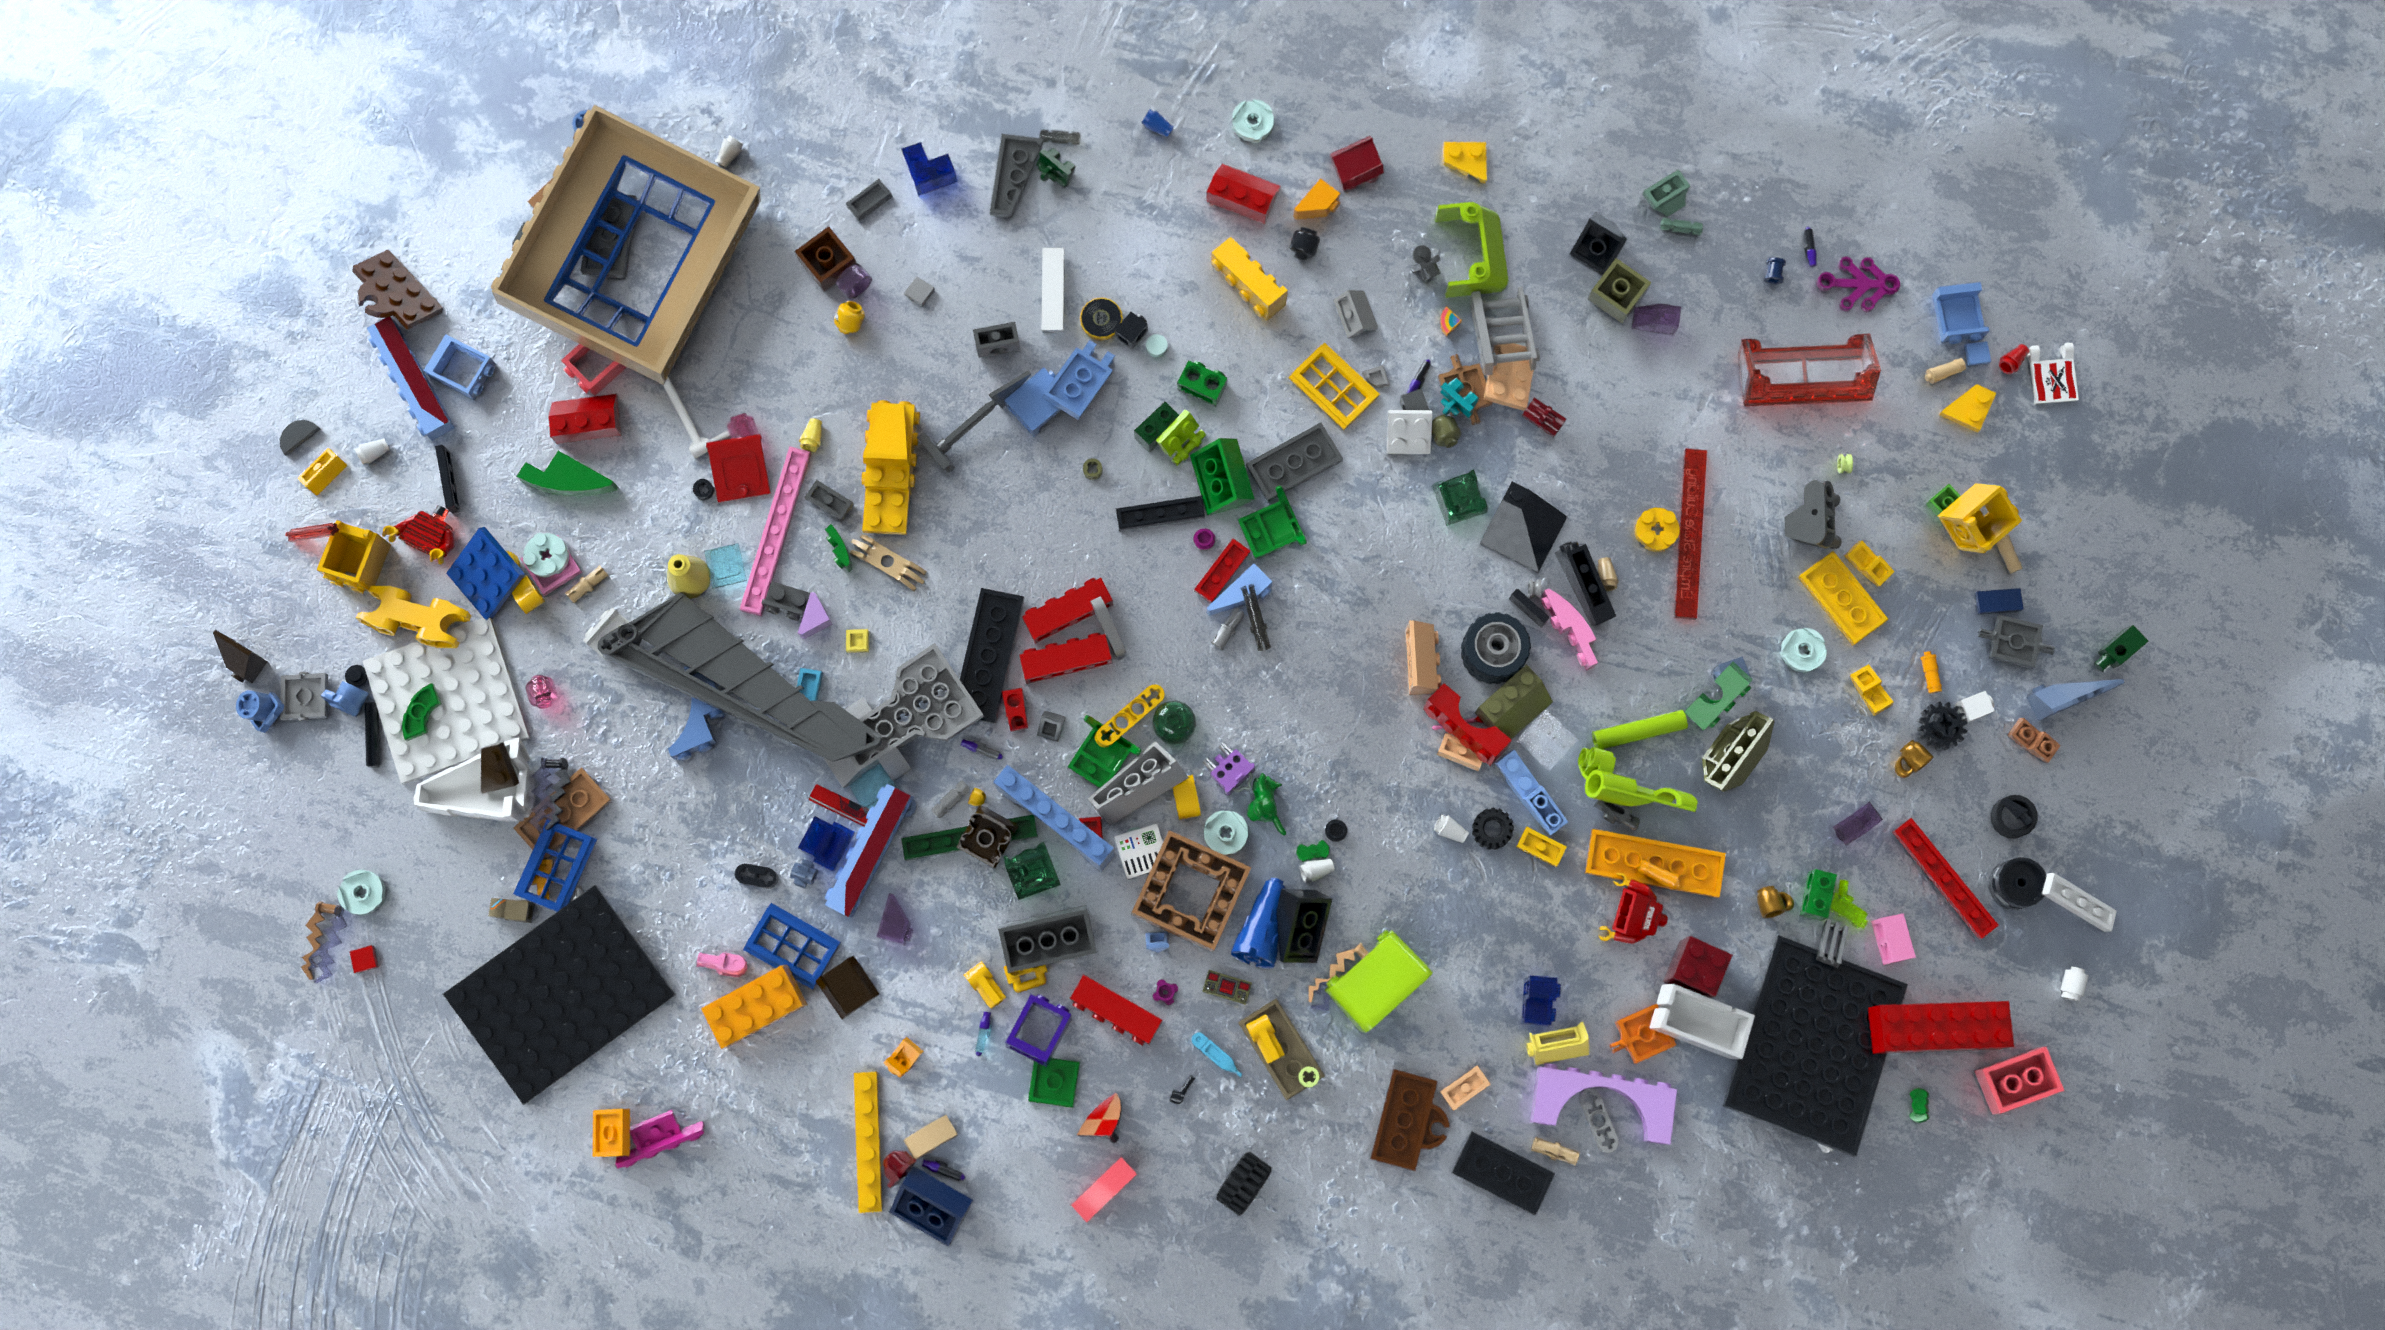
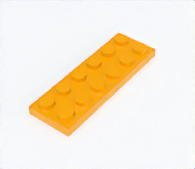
[1585,829,1726,898]

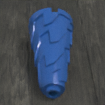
[1231,878,1286,969]

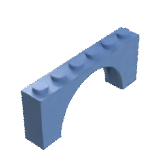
[993,764,1115,872]

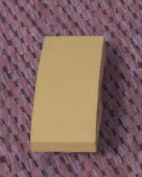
[904,1115,958,1160]

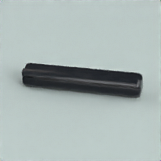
[365,702,380,768]

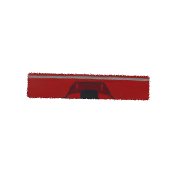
[808,784,870,827]

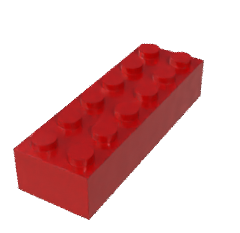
[1868,1001,2015,1054]

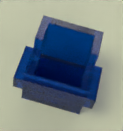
[798,816,855,872]

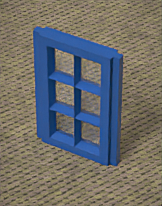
[743,903,841,990]

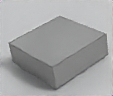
[904,276,935,307]

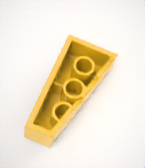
[1211,237,1288,321]

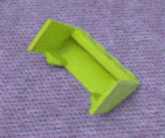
[1435,202,1508,298]

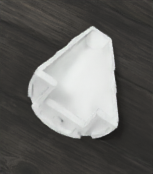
[413,738,536,822]

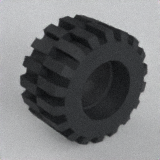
[1216,1151,1272,1216]

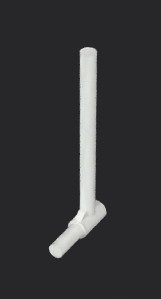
[663,377,733,459]

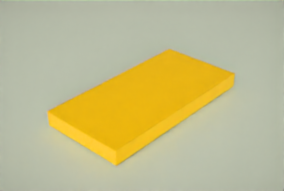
[1798,551,1889,646]

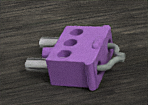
[1203,742,1255,796]

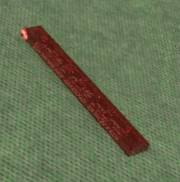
[1674,448,1707,620]

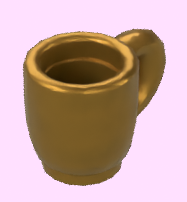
[1895,740,1934,778]
[1757,886,1794,918]

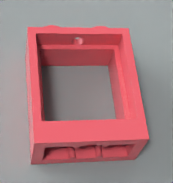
[561,344,627,396]

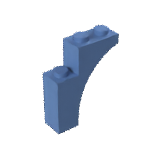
[668,666,723,761]

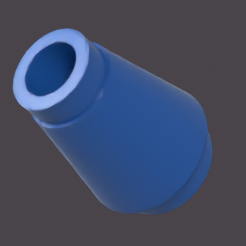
[1142,109,1174,138]

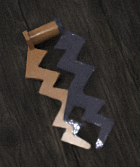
[301,901,348,983]

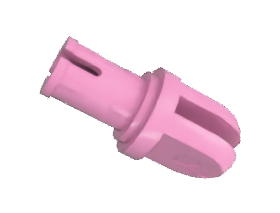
[696,952,747,977]

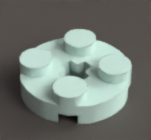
[1232,99,1274,143]
[523,533,569,578]
[1780,628,1827,673]
[1204,810,1248,856]
[338,870,386,915]

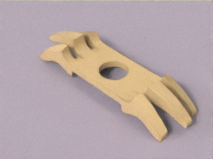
[850,534,927,592]

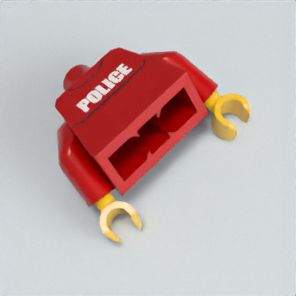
[1598,873,1668,944]

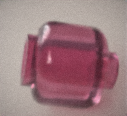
[727,413,759,439]
[525,675,558,709]

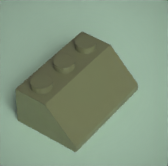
[1475,664,1553,739]

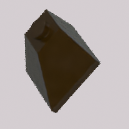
[213,629,268,683]

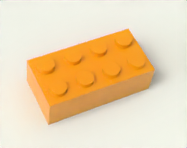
[701,965,808,1049]

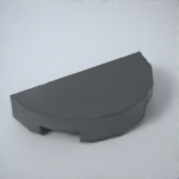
[280,420,320,456]

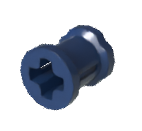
[1764,257,1786,284]

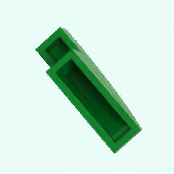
[516,451,618,497]

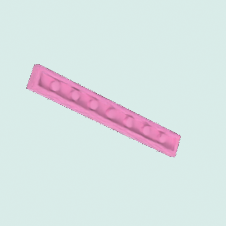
[740,446,811,616]

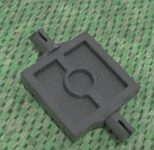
[1978,615,2055,669]

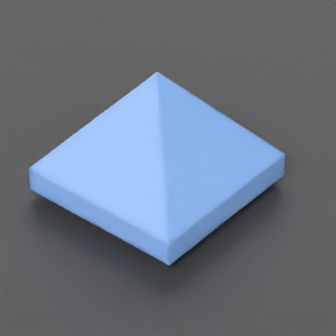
[1146,931,1169,953]

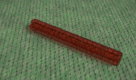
[286,523,340,542]

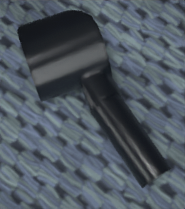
[1170,1075,1195,1104]

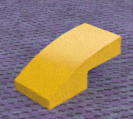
[1844,540,1895,587]
[1850,664,1894,716]

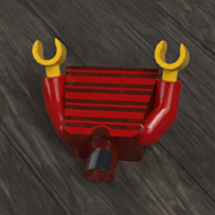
[382,505,455,565]

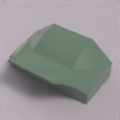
[1642,169,1690,217]

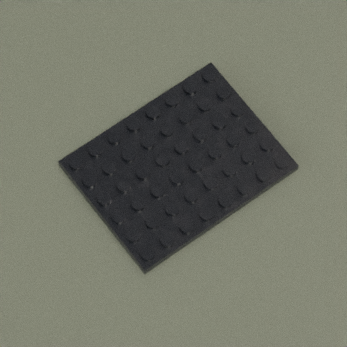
[443,885,676,1105]
[1723,935,1908,1157]

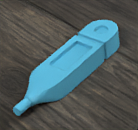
[1192,1033,1243,1077]

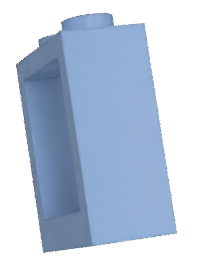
[423,334,496,400]

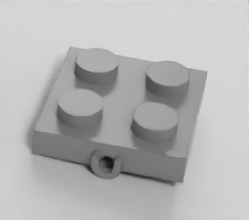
[280,672,328,721]

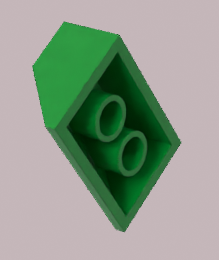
[1190,438,1255,515]

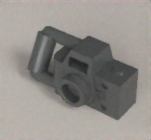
[1594,800,1640,830]

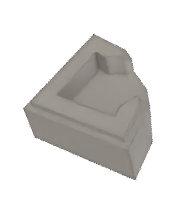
[1362,365,1390,388]

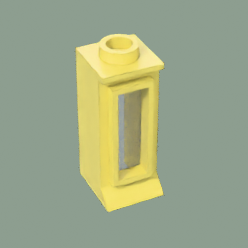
[1526,1021,1589,1065]

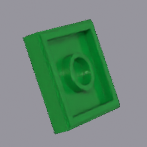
[1028,1058,1080,1108]

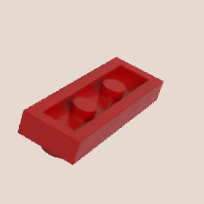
[1194,538,1251,603]

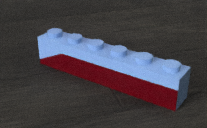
[367,316,455,441]
[825,784,914,918]

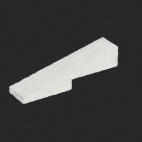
[1041,248,1064,333]

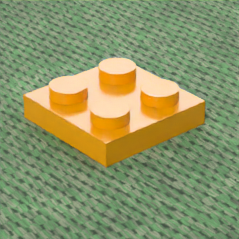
[593,1109,631,1157]

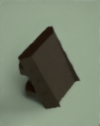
[957,805,1018,868]
[816,955,880,1020]

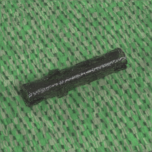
[1240,584,1271,651]

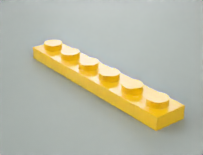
[854,1072,883,1213]

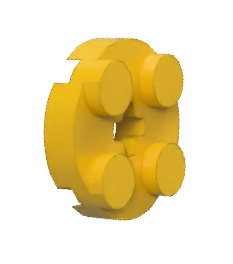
[1634,508,1680,552]

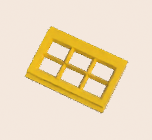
[1288,342,1380,430]

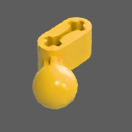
[506,551,545,614]

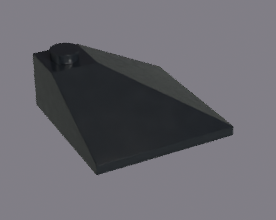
[1480,481,1567,573]

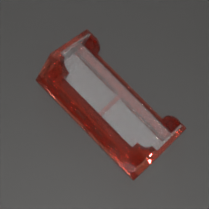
[1738,333,1881,406]

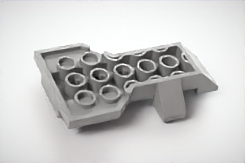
[824,643,984,788]

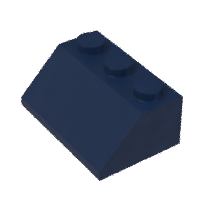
[889,1166,973,1247]

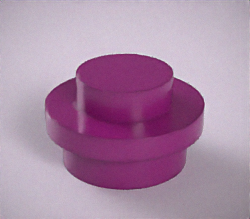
[1193,528,1215,550]

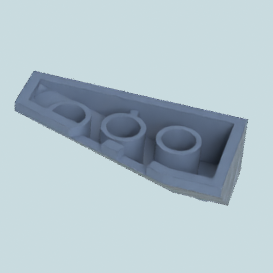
[2026,679,2125,721]

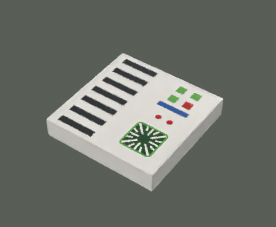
[1114,824,1163,880]

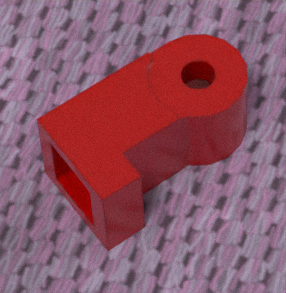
[1002,688,1028,732]

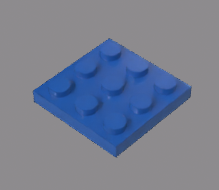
[446,527,525,621]

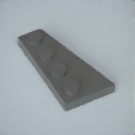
[990,134,1044,218]

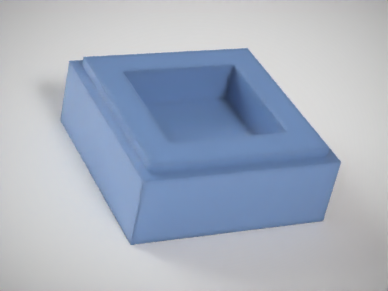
[1964,341,1991,367]

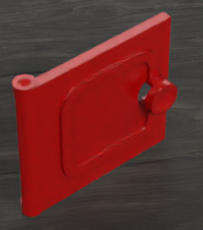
[706,434,771,502]

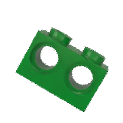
[1177,360,1227,407]
[1799,869,1837,921]

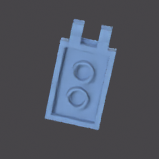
[1042,340,1115,420]

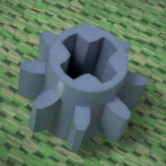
[790,859,818,889]

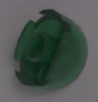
[1152,700,1196,745]

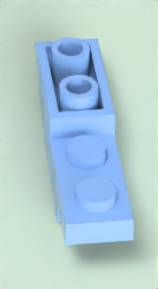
[1495,750,1568,835]

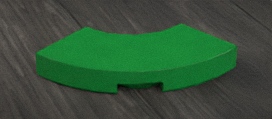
[402,683,442,741]

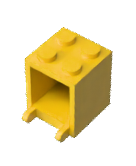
[1938,483,2022,554]
[317,520,391,594]

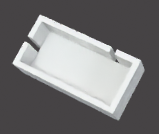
[1649,984,1755,1059]

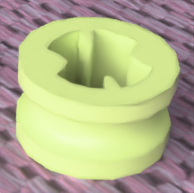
[1837,454,1853,474]
[1298,1066,1319,1088]

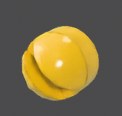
[968,787,986,806]

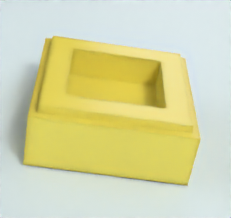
[846,629,869,653]

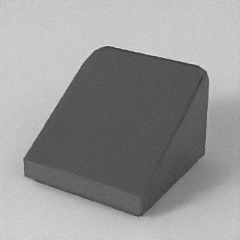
[1037,711,1066,742]

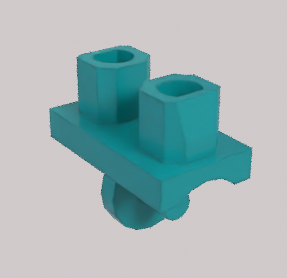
[1440,378,1479,418]

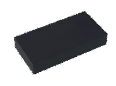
[1509,588,1549,628]

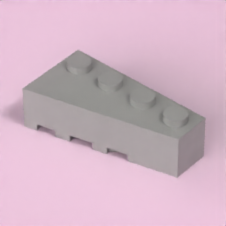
[1088,741,1189,825]

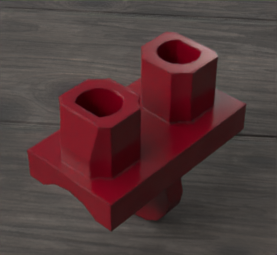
[1522,397,1566,438]

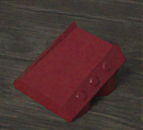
[1330,136,1384,191]

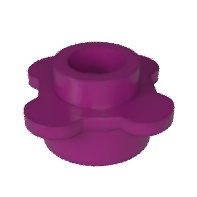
[1153,979,1178,1005]

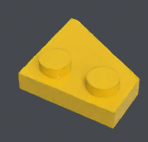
[1443,142,1487,183]
[1940,384,1996,433]

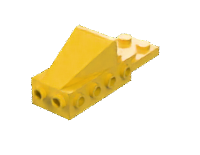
[861,400,920,535]

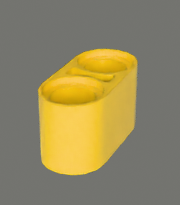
[1173,775,1201,820]

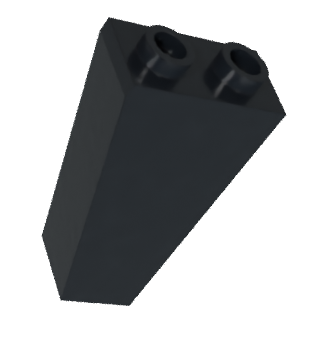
[1554,541,1616,625]

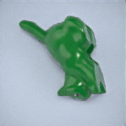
[1246,773,1286,836]

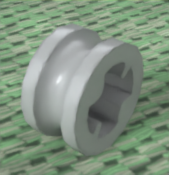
[1528,579,1542,599]

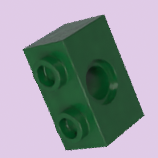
[1134,402,1179,453]

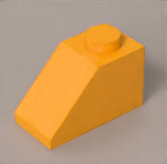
[1293,178,1340,220]

